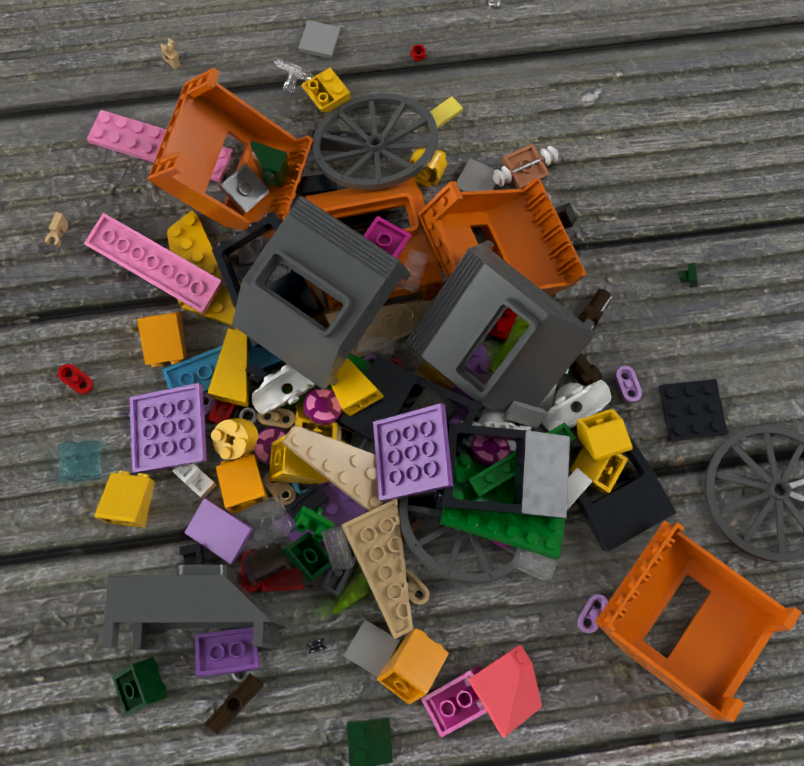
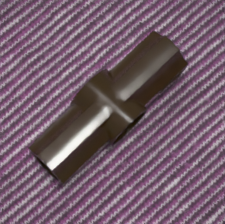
[579,288,612,329]
[570,353,614,397]
[205,673,264,735]

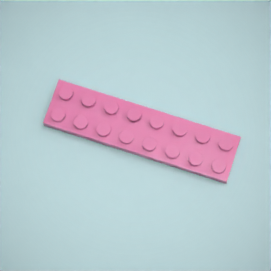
[87,110,233,183]
[84,213,224,314]

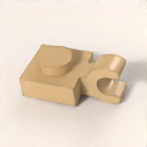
[160,38,181,69]
[45,212,69,248]

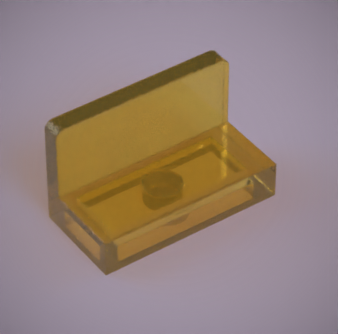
[415,360,456,390]

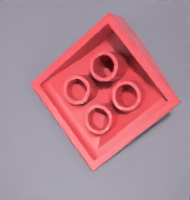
[468,644,542,738]

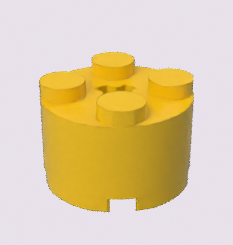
[409,148,447,187]
[211,418,259,459]

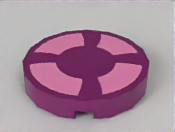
[303,388,342,425]
[253,427,287,465]
[471,437,510,467]

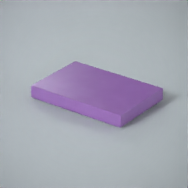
[184,498,254,564]
[195,627,260,678]

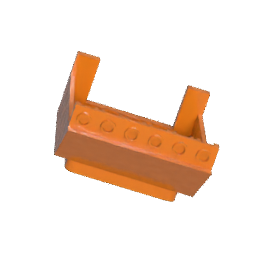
[147,67,313,239]
[305,177,443,311]
[417,178,587,309]
[595,520,802,722]

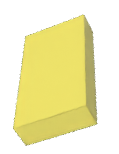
[430,96,463,129]

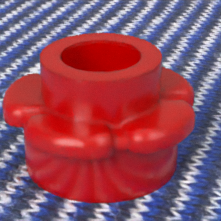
[410,44,427,61]

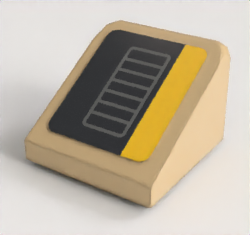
[337,426,353,446]

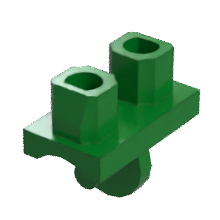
[293,506,335,542]

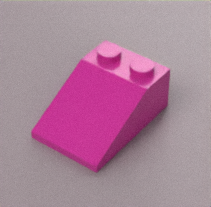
[363,216,411,259]
[421,665,487,738]

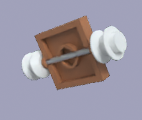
[493,144,559,189]

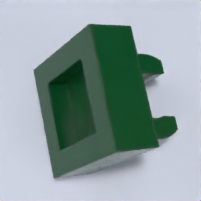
[679,263,698,288]

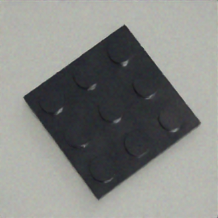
[658,379,728,442]

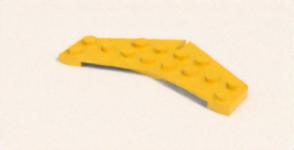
[167,210,241,327]

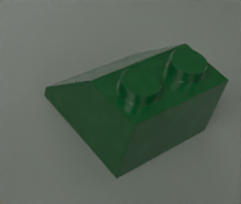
[250,141,289,188]
[283,532,334,584]
[112,657,168,717]
[347,718,393,766]

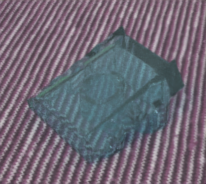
[58,440,101,483]

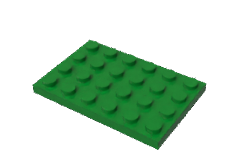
[440,453,565,560]

